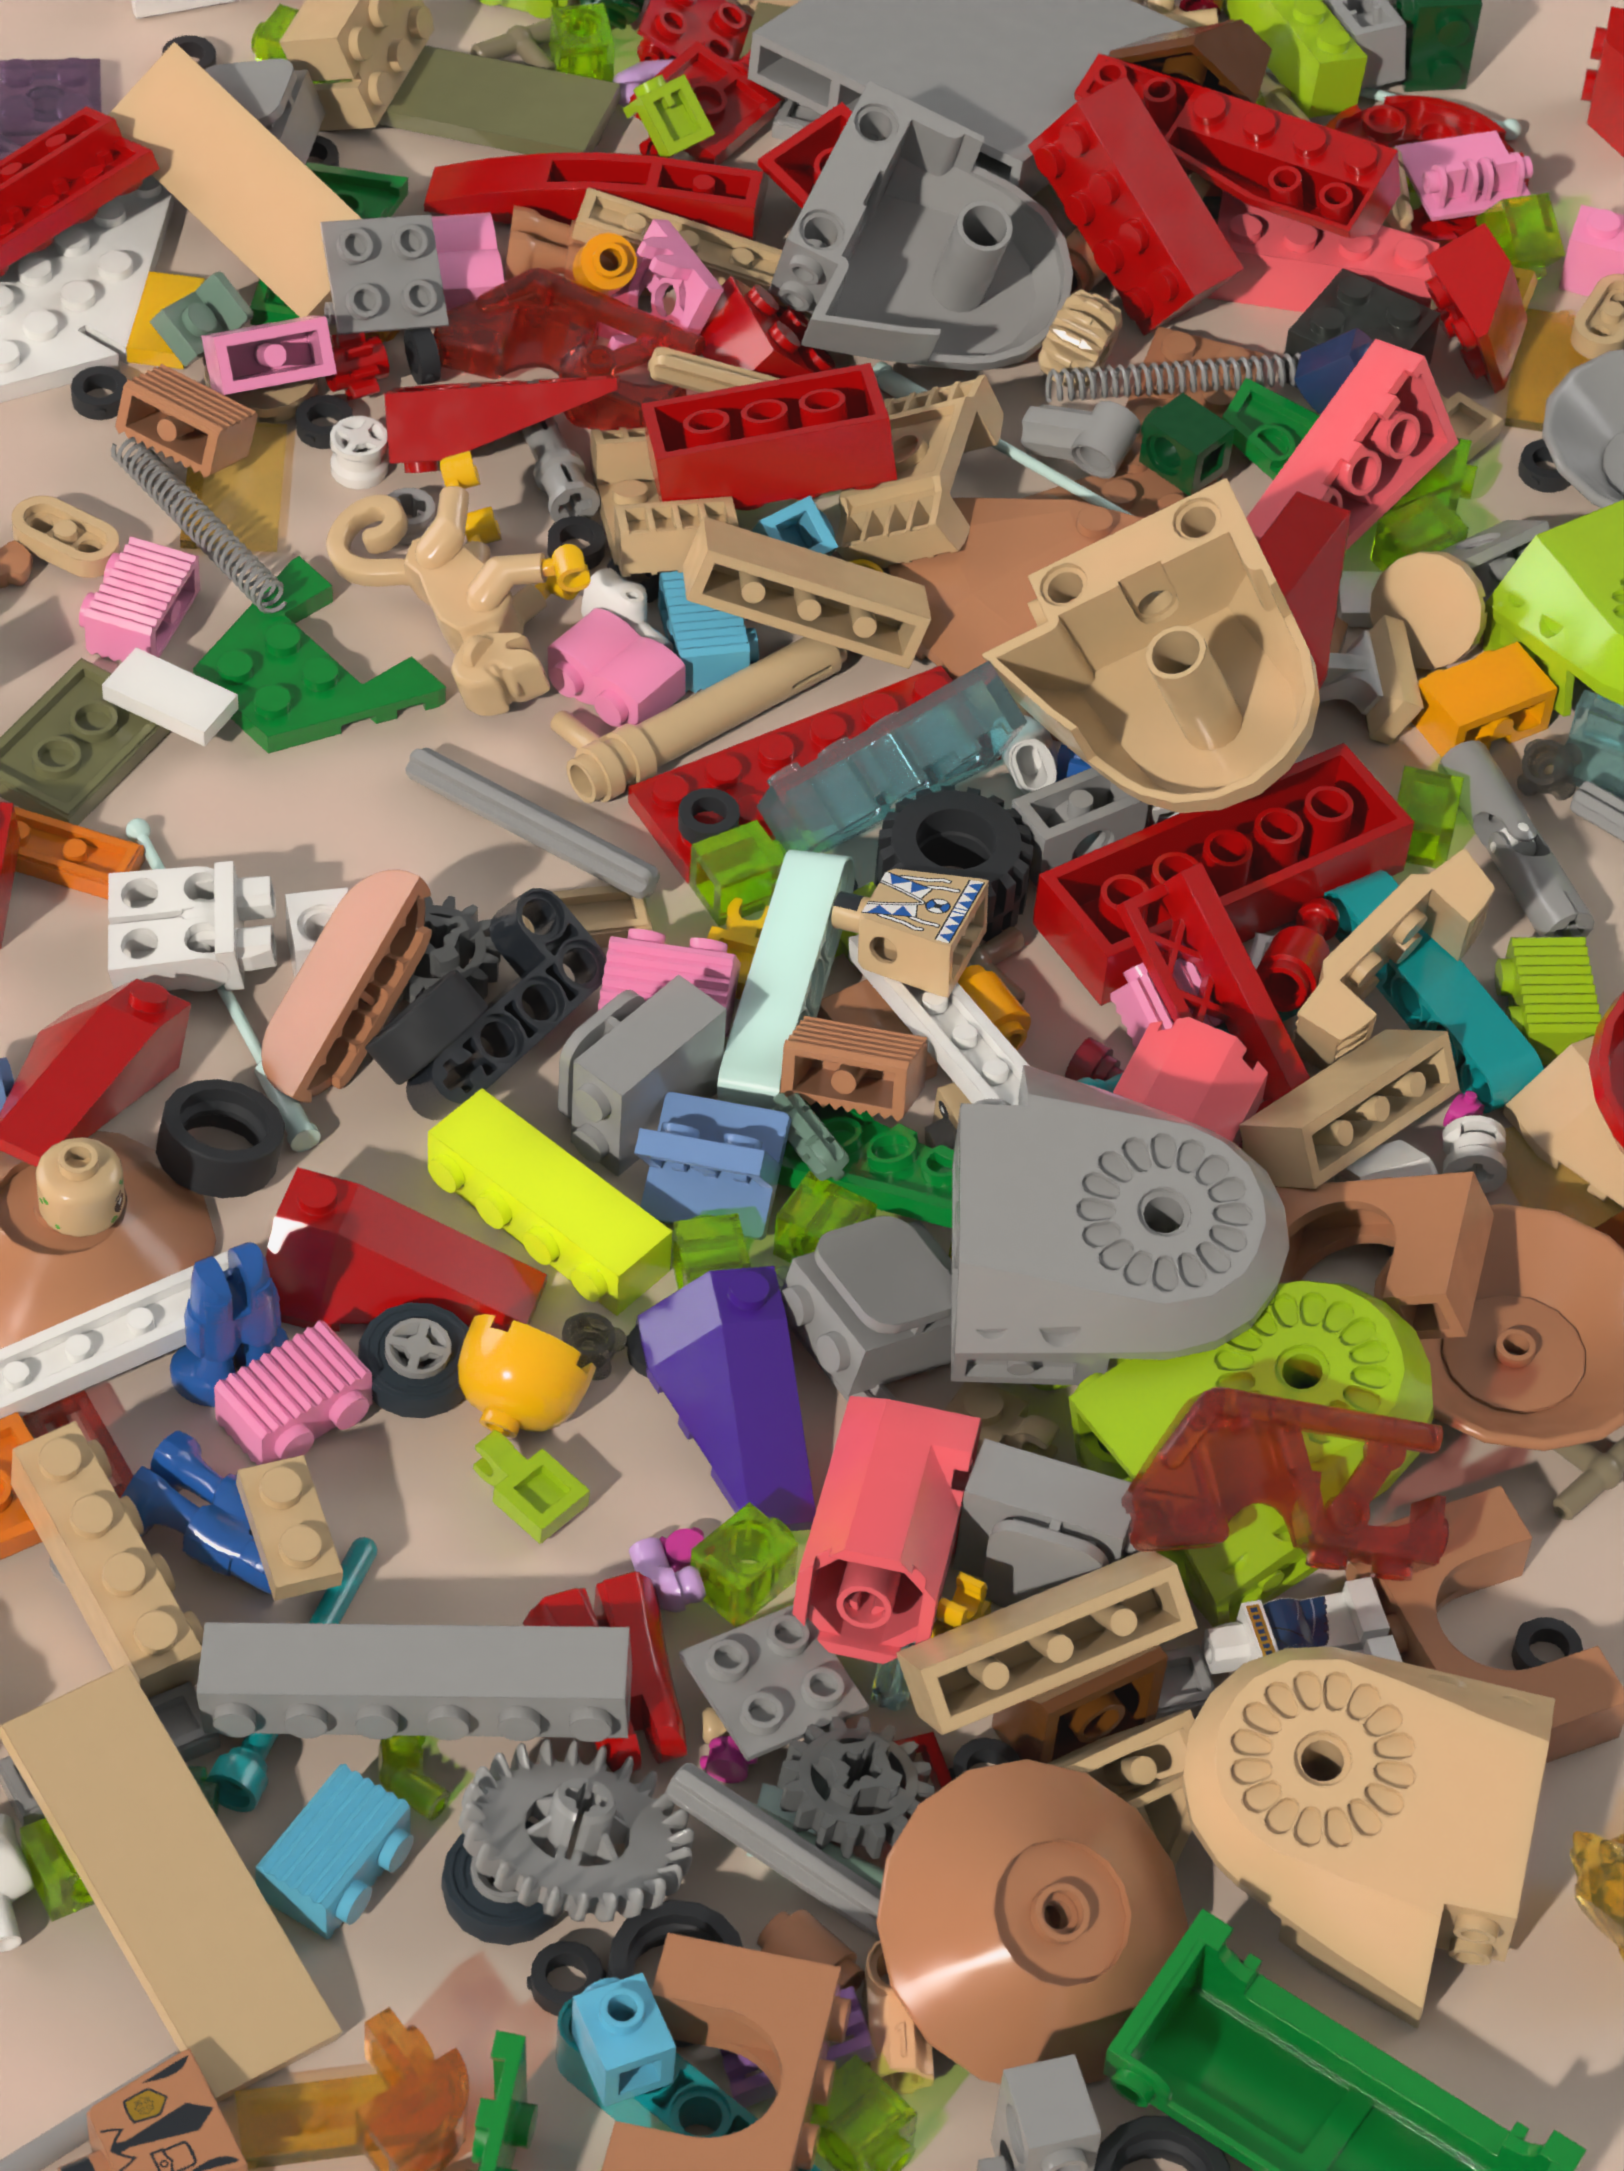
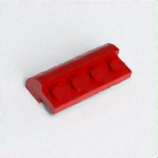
[0,106,160,277]

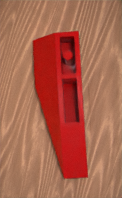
[1074,53,1401,239]
[424,152,769,241]

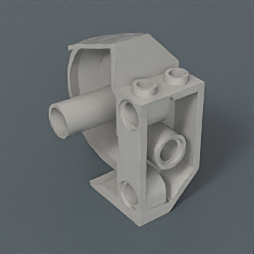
[768,80,1073,371]
[951,1065,1290,1385]

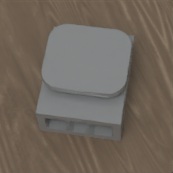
[204,59,325,165]
[558,974,727,1177]
[781,1216,952,1396]
[953,1438,1149,1608]

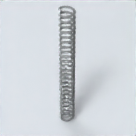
[1045,353,1300,403]
[111,437,287,614]

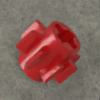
[324,333,390,401]

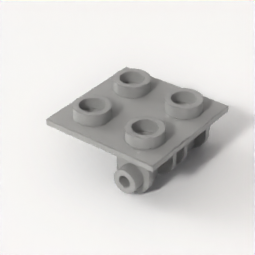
[320,214,449,335]
[679,1604,869,1761]

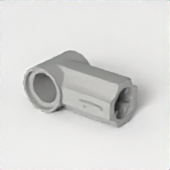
[1021,401,1141,478]

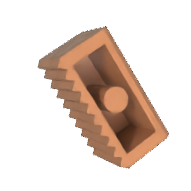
[115,364,258,478]
[780,1016,928,1121]

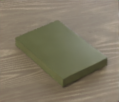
[0,658,171,825]

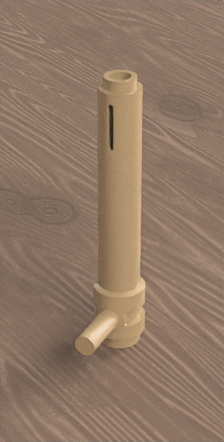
[550,637,847,804]

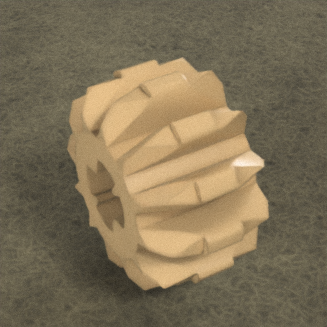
[1038,289,1123,390]

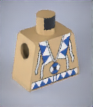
[831,869,989,998]

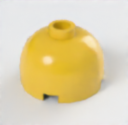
[458,1314,596,1438]

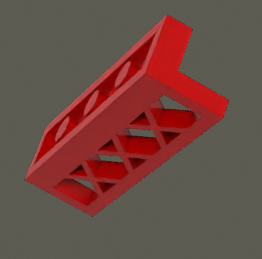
[1115,862,1310,1114]

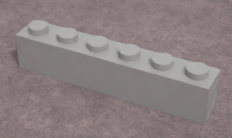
[196,1622,632,1742]

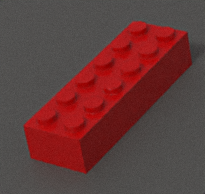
[1032,742,1415,1006]

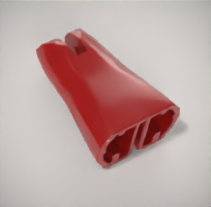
[523,1571,688,1773]

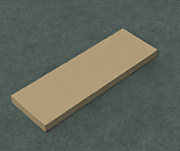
[108,42,362,317]
[0,1664,342,2103]

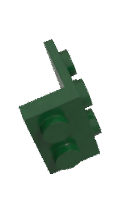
[1388,0,1482,92]

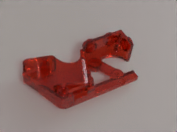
[433,267,705,431]
[1121,1387,1449,1581]

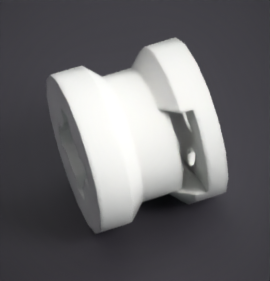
[330,416,388,490]
[1442,1115,1507,1194]

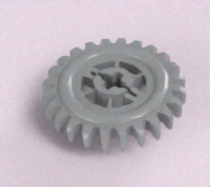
[459,1738,694,1922]

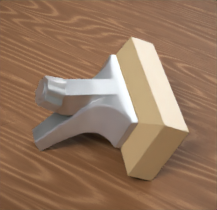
[1319,615,1423,745]

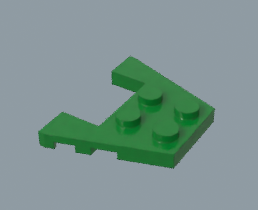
[193,556,446,754]

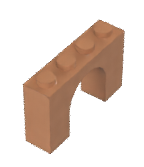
[1275,1171,1494,1340]
[1346,1485,1624,1763]
[601,1933,852,2171]

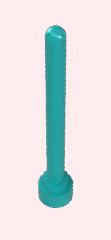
[204,1537,377,1812]

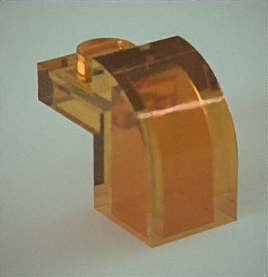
[356,2007,469,2171]

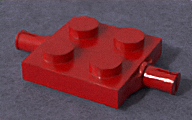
[629,41,781,165]

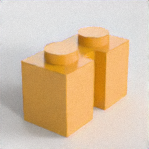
[1411,642,1558,758]

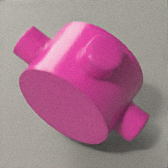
[1443,1091,1485,1127]
[659,1527,715,1573]
[700,1736,758,1783]

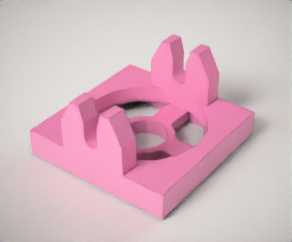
[595,219,724,363]

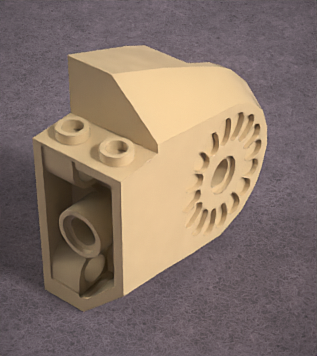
[982,478,1320,813]
[1182,1647,1555,2029]

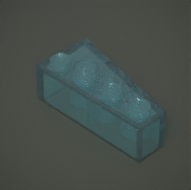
[756,661,1027,854]

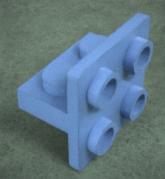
[634,1092,791,1240]

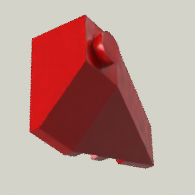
[384,375,620,473]
[1258,491,1350,690]
[0,979,192,1167]
[265,1167,547,1332]

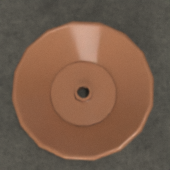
[0,1131,216,1349]
[1374,1203,1624,1451]
[876,1759,1189,2085]

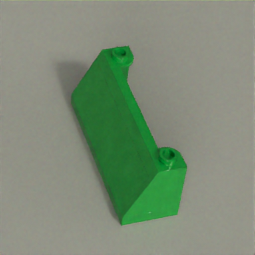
[1103,1908,1587,2171]

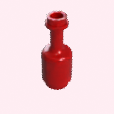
[1256,898,1339,1012]

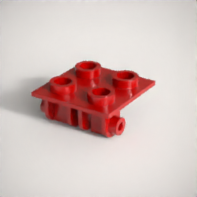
[637,0,753,62]

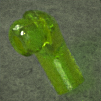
[378,1735,451,1821]

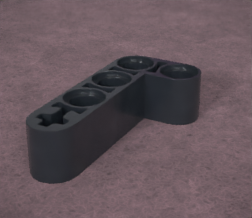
[406,888,606,1120]

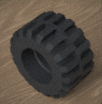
[874,785,1033,942]

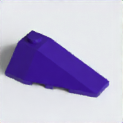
[636,1266,816,1535]

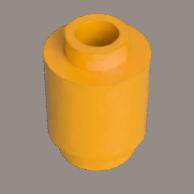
[573,233,637,298]
[958,965,1031,1050]

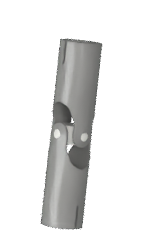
[1438,740,1594,937]

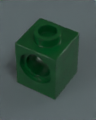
[1139,392,1235,496]

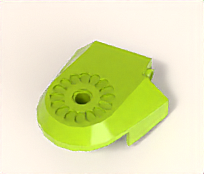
[1483,499,1624,717]
[1068,1280,1434,1627]

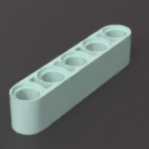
[717,849,855,1109]

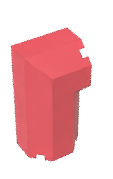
[1113,1017,1268,1146]
[792,1396,982,1664]

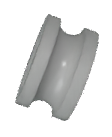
[388,488,435,545]

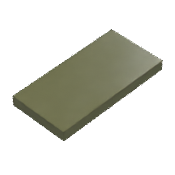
[380,45,621,154]

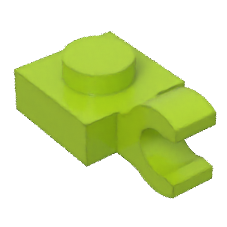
[473,1430,590,1544]

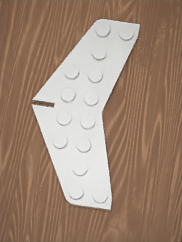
[0,175,174,403]

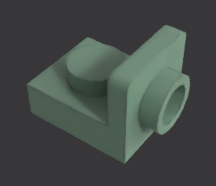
[150,271,253,367]

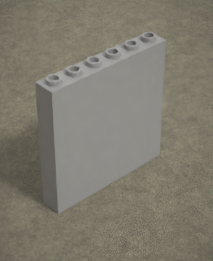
[748,0,1188,197]

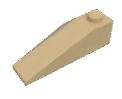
[1503,1036,1624,1208]

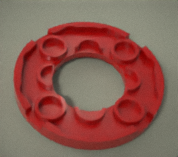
[1326,95,1529,248]

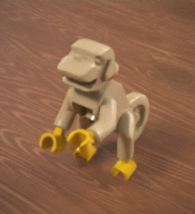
[326,451,591,716]

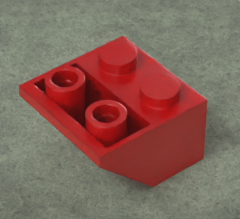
[1425,223,1528,394]
[696,276,836,379]

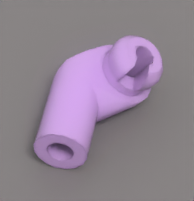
[613,59,674,107]
[629,1538,706,1613]

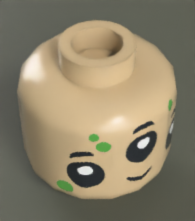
[35,1137,125,1237]

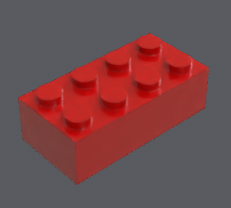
[1028,76,1244,336]
[641,363,897,511]

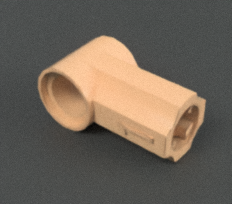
[862,1940,934,2094]

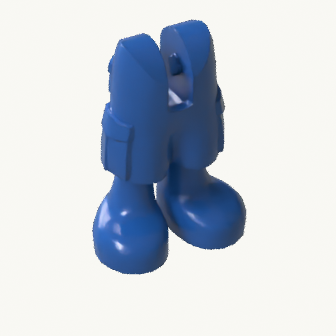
[170,1242,289,1407]
[121,1430,272,1595]

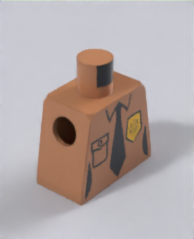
[57,2048,247,2171]

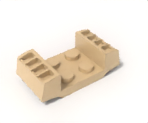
[836,374,1004,569]
[590,427,738,577]
[1292,848,1495,1071]

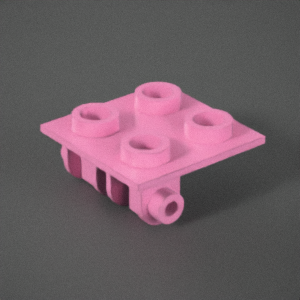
[1395,131,1535,221]

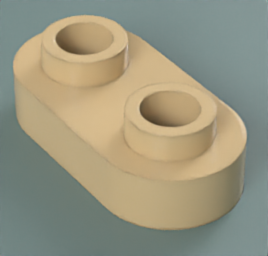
[1571,274,1624,360]
[11,496,120,578]

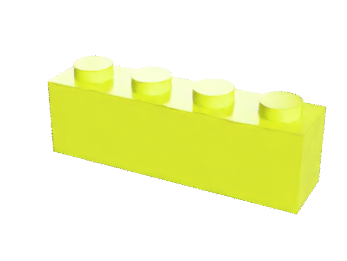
[428,1088,673,1316]

